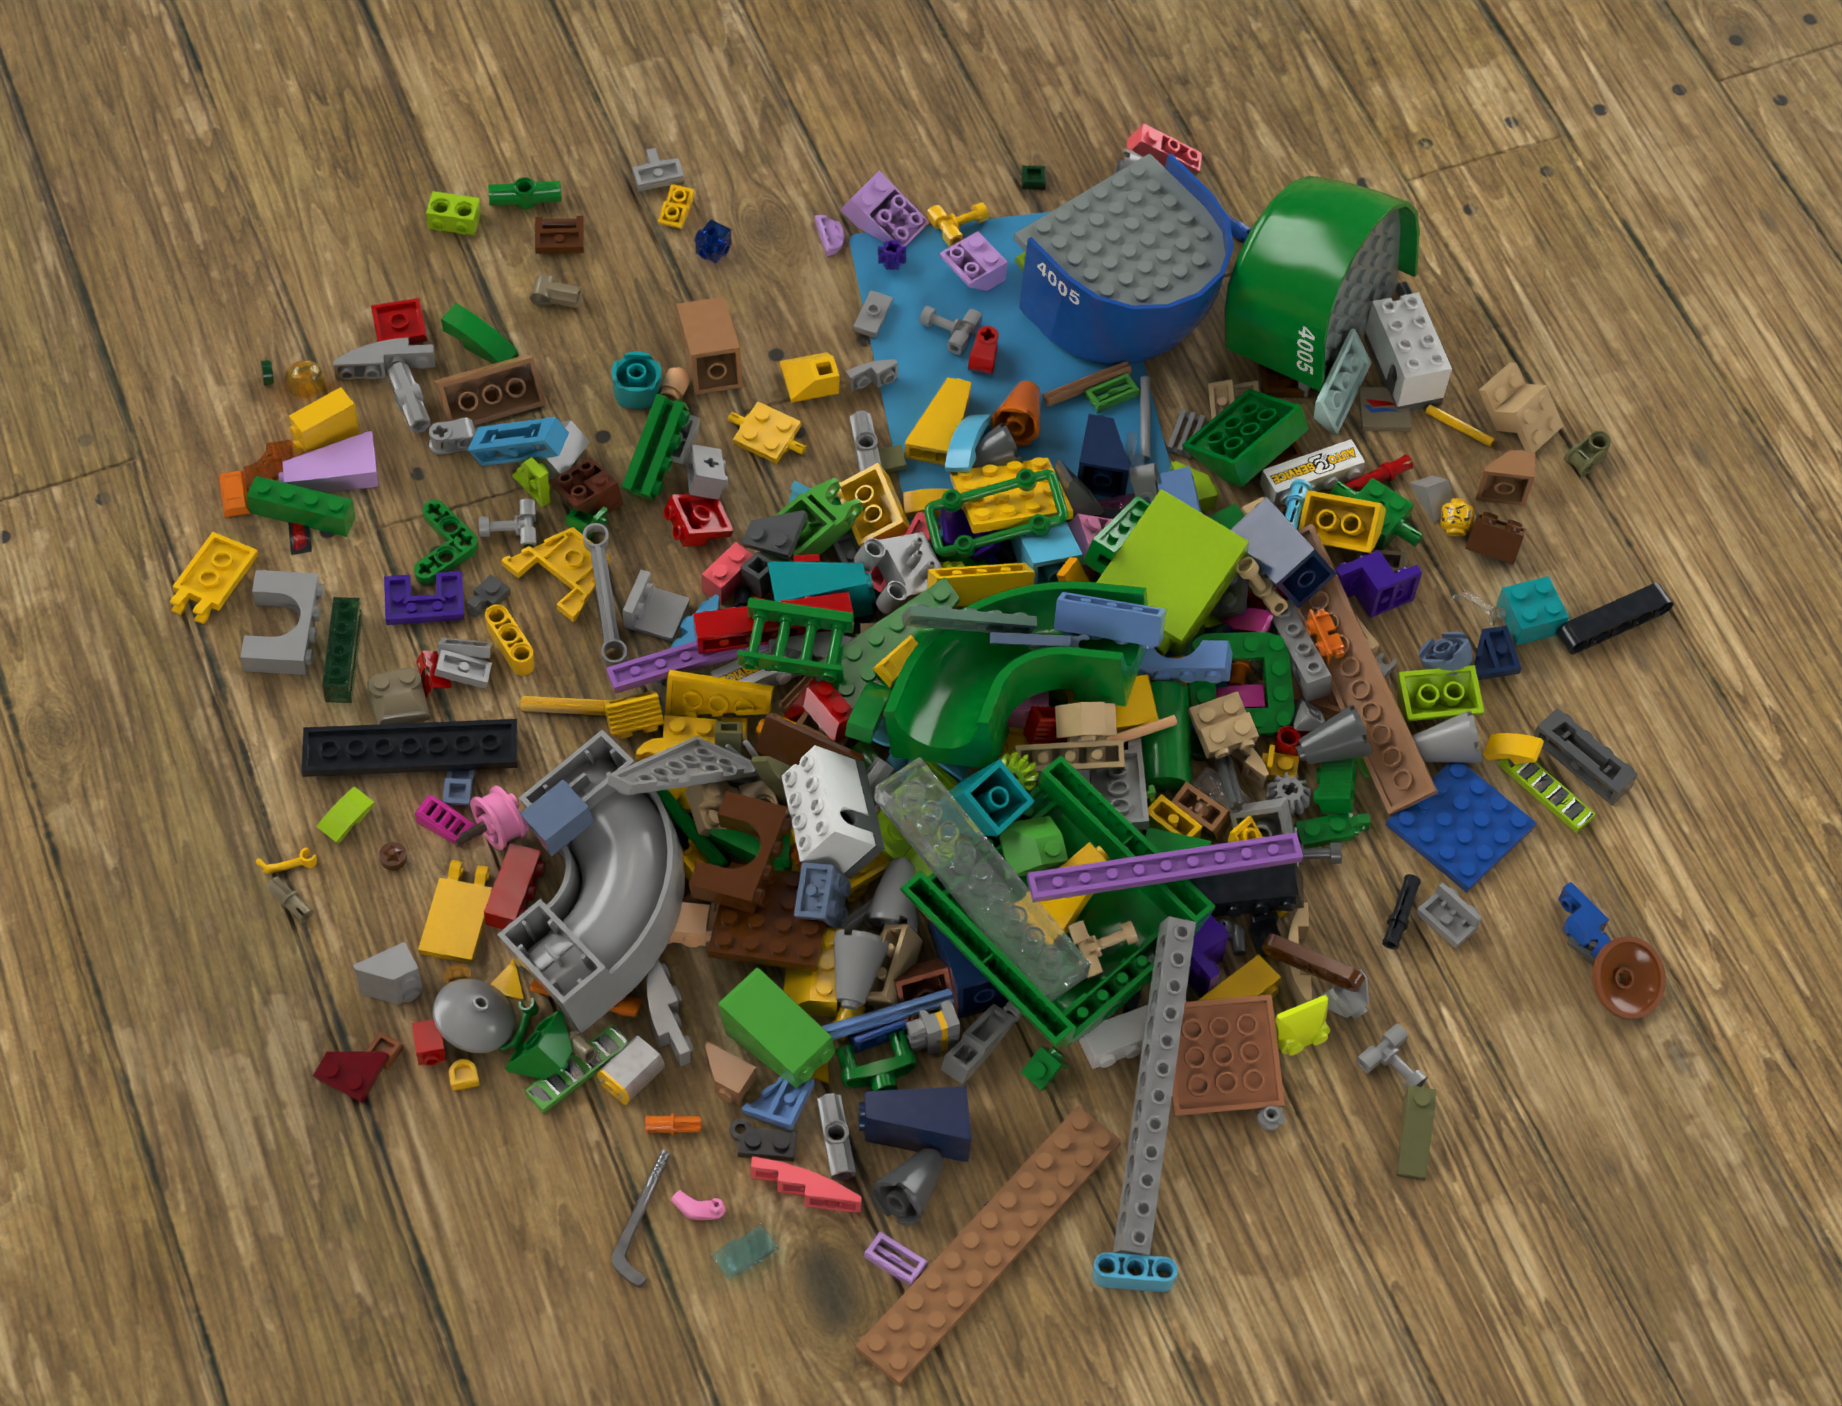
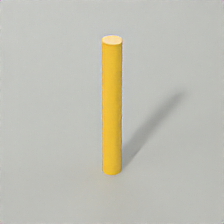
[1425,404,1495,447]

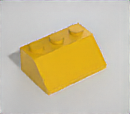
[837,463,910,548]
[1298,490,1386,554]
[784,927,844,1017]

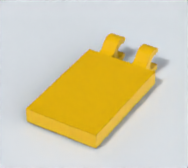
[170,532,259,624]
[418,860,492,964]

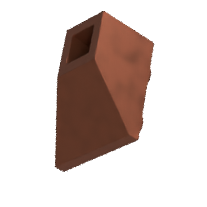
[549,457,623,515]

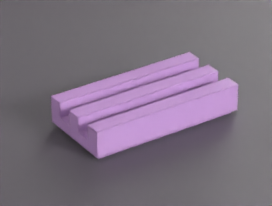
[864,1232,928,1286]

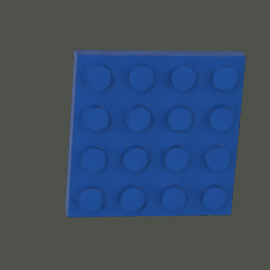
[1386,763,1536,893]

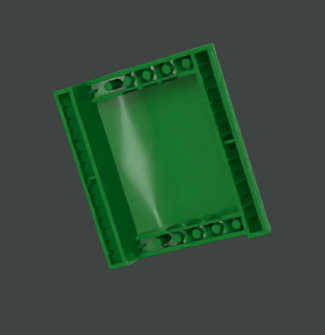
[900,755,1215,1048]

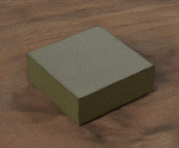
[878,445,907,474]

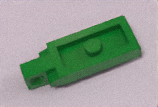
[1294,813,1371,849]

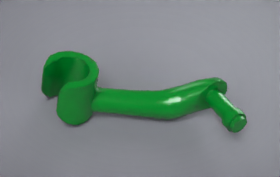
[500,997,539,1051]

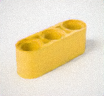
[485,604,535,676]

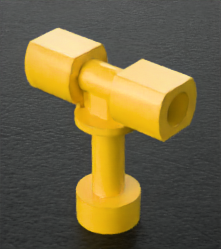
[927,202,989,247]

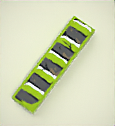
[1498,758,1596,834]

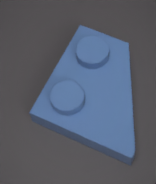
[742,1077,815,1131]

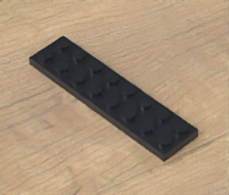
[301,719,518,777]

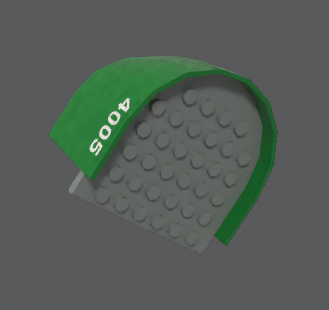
[1224,176,1420,397]

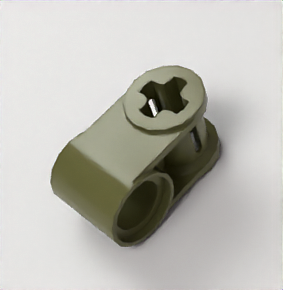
[1564,431,1611,477]

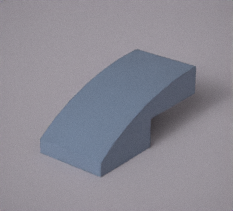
[443,770,475,806]

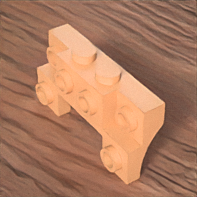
[668,902,719,947]

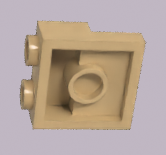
[1188,692,1259,759]
[685,781,740,837]

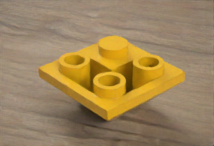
[779,352,840,403]

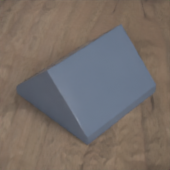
[520,780,594,857]

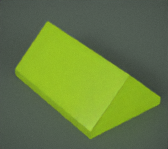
[1398,665,1485,721]

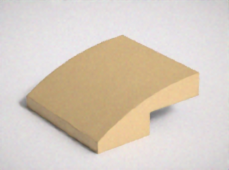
[1208,379,1260,419]

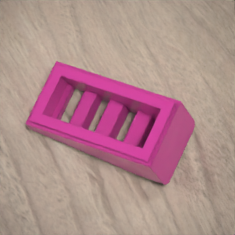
[415,794,475,847]

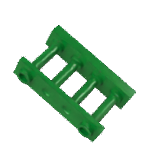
[737,597,854,682]

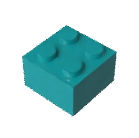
[1496,576,1569,646]

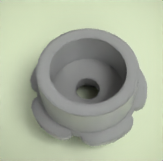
[1257,1106,1285,1131]

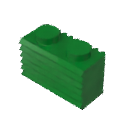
[1314,758,1357,815]

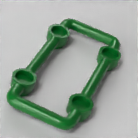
[924,469,1068,558]

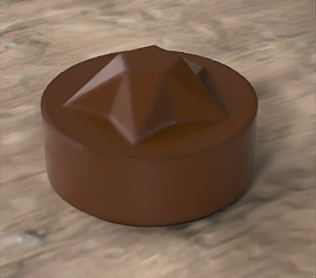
[379,842,407,870]

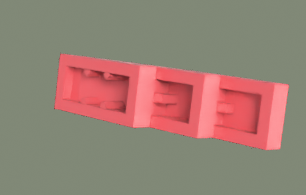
[751,1156,862,1213]

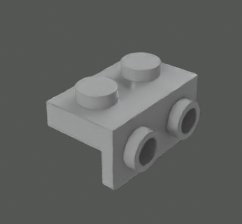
[1416,883,1482,949]

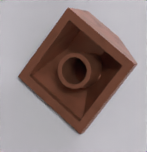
[894,958,958,1033]

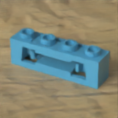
[468,417,569,466]

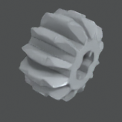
[1266,772,1311,818]

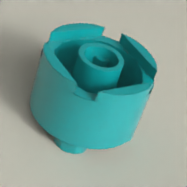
[611,351,662,409]

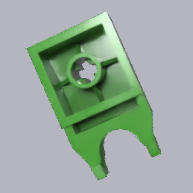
[775,478,863,562]

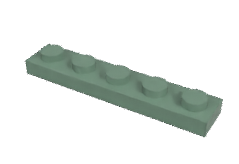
[902,604,1037,634]

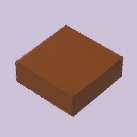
[365,1031,404,1070]

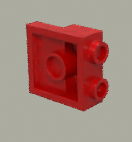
[664,494,734,547]

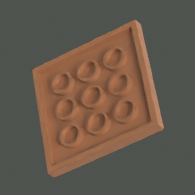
[1171,994,1285,1117]

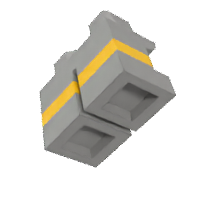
[906,999,960,1055]

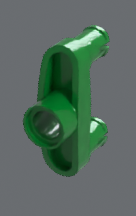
[835,1031,918,1091]

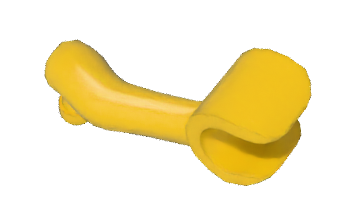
[255,848,317,874]

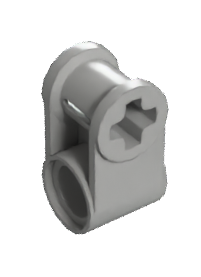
[429,418,476,455]
[1129,463,1160,504]

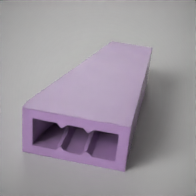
[279,431,379,493]

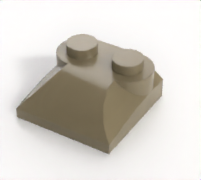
[367,667,431,724]

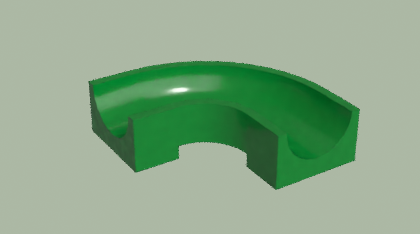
[884,581,1148,768]

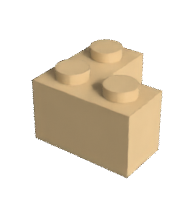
[1055,702,1117,743]

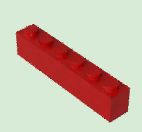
[693,592,854,654]

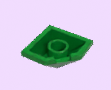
[504,1010,572,1079]

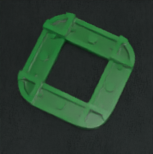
[1184,632,1295,738]

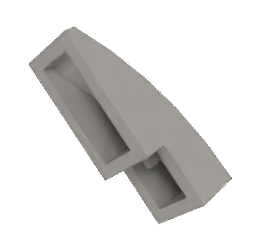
[940,1004,1016,1085]

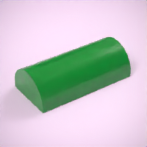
[1141,681,1192,791]

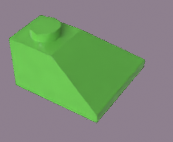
[999,816,1068,878]

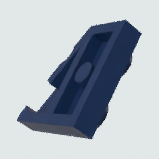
[1474,625,1521,680]

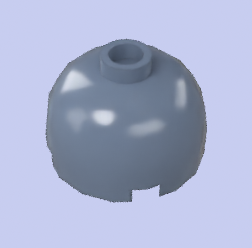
[1419,631,1473,675]

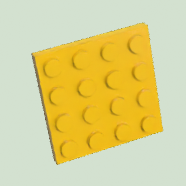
[950,457,1073,534]

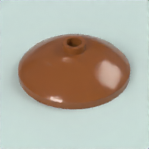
[1593,936,1666,1019]

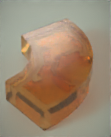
[244,439,293,492]

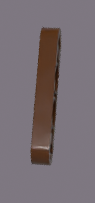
[1261,934,1365,992]

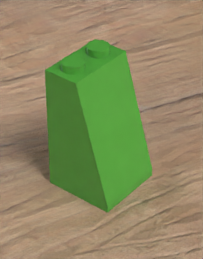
[718,968,835,1089]

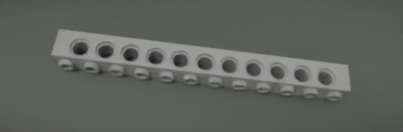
[1113,916,1196,1256]

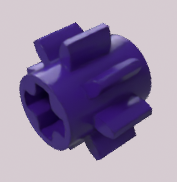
[878,240,907,270]

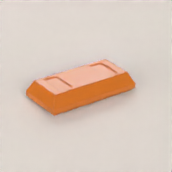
[218,471,250,517]

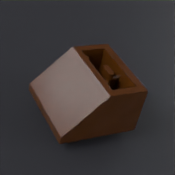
[1465,512,1526,565]

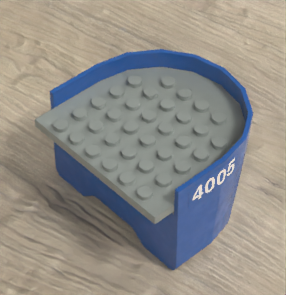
[1014,153,1234,365]

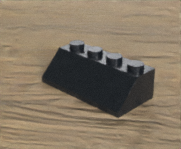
[1188,863,1304,918]

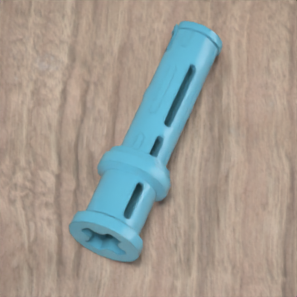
[1285,479,1312,529]

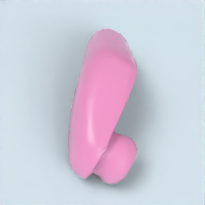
[671,1190,725,1220]

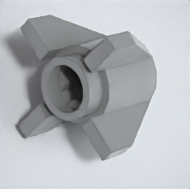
[1317,969,1369,1020]

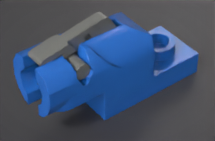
[1558,882,1611,965]

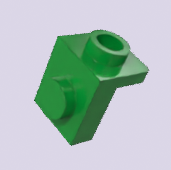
[564,507,608,538]
[1021,1046,1068,1090]

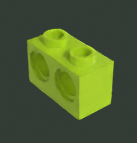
[426,191,481,235]

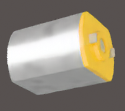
[597,1036,665,1105]

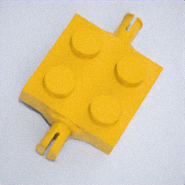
[728,401,807,464]

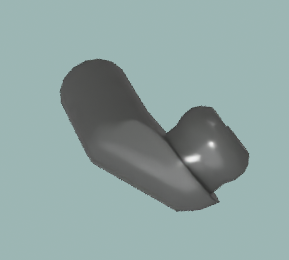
[1219,918,1247,956]

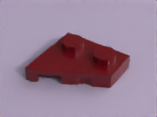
[313,1051,390,1103]

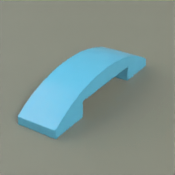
[945,414,993,472]

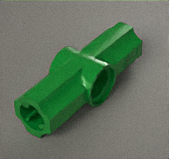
[488,177,562,209]

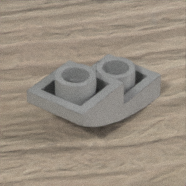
[845,359,898,393]

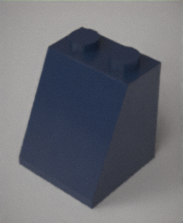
[1077,414,1130,500]

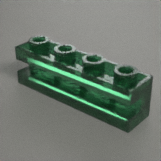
[322,597,363,703]

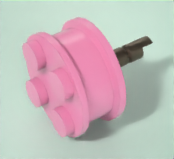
[455,786,529,851]

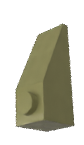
[1397,1085,1436,1180]

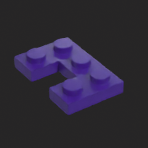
[384,571,465,625]

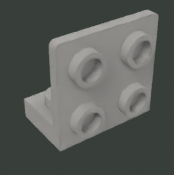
[623,570,690,641]

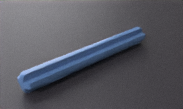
[822,989,955,1040]

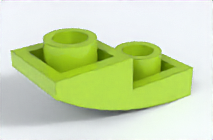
[316,786,375,844]

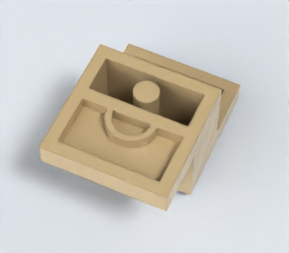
[1479,362,1563,453]

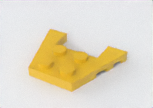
[501,527,610,623]

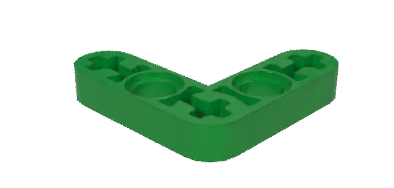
[414,499,478,585]

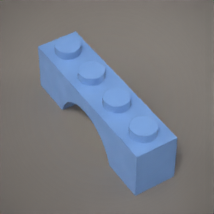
[1137,640,1233,683]

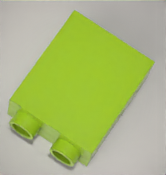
[1096,489,1249,656]

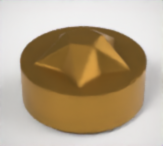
[444,964,472,986]

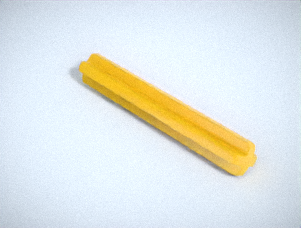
[520,696,610,716]

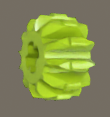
[997,751,1039,793]

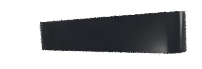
[1556,583,1674,654]

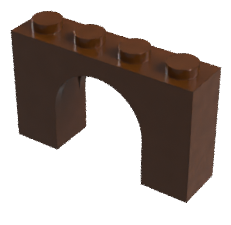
[689,791,792,914]

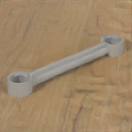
[583,523,627,667]

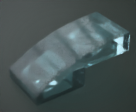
[712,1224,779,1279]

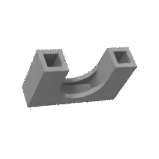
[240,570,324,675]

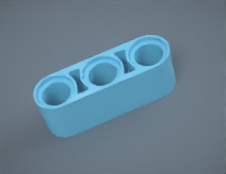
[1092,1252,1178,1292]

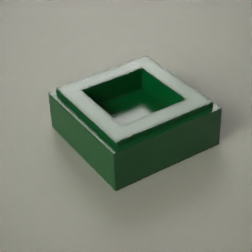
[1021,165,1046,190]

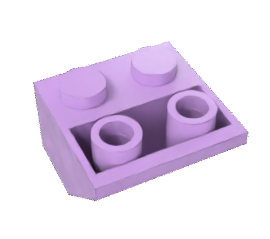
[940,231,1008,291]

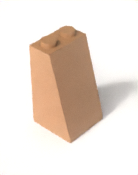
[676,297,743,395]

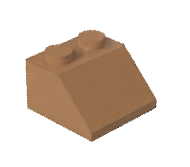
[1475,450,1535,506]

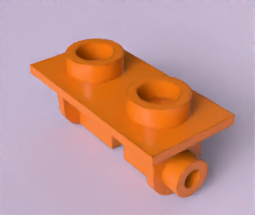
[1305,609,1345,665]

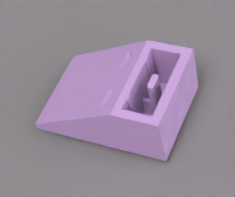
[840,171,929,247]

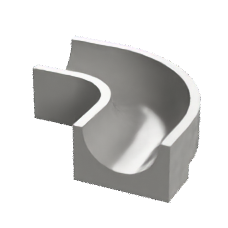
[497,730,685,1033]

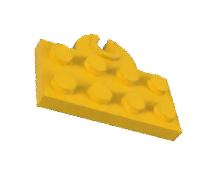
[635,715,717,814]

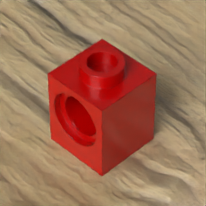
[412,1019,446,1066]

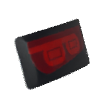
[288,522,312,555]

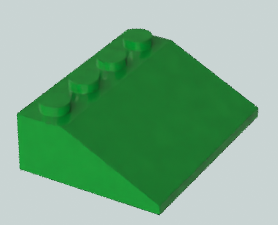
[1182,388,1309,487]

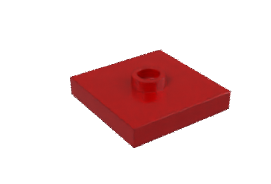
[371,298,427,344]

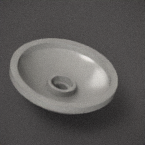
[432,979,515,1053]

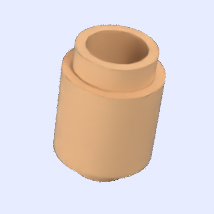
[660,367,691,402]

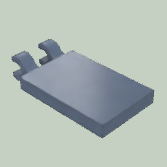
[990,632,1090,648]

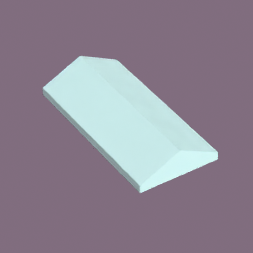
[1314,329,1372,435]

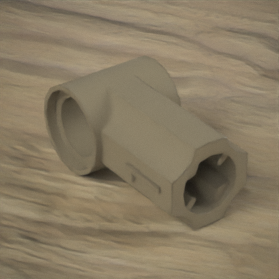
[530,274,581,308]

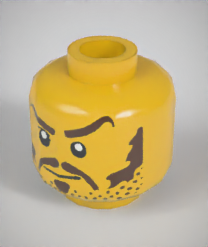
[1440,498,1474,537]

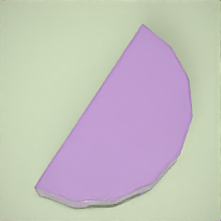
[815,215,844,257]

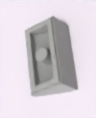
[1292,698,1325,731]

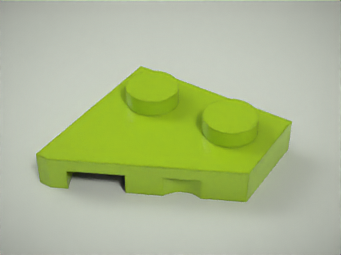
[512,457,551,507]

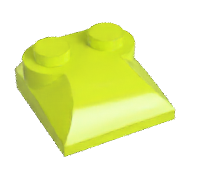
[1275,995,1330,1056]

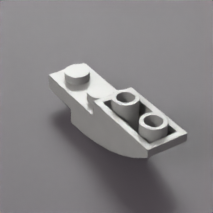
[333,338,436,380]
[647,959,693,1067]

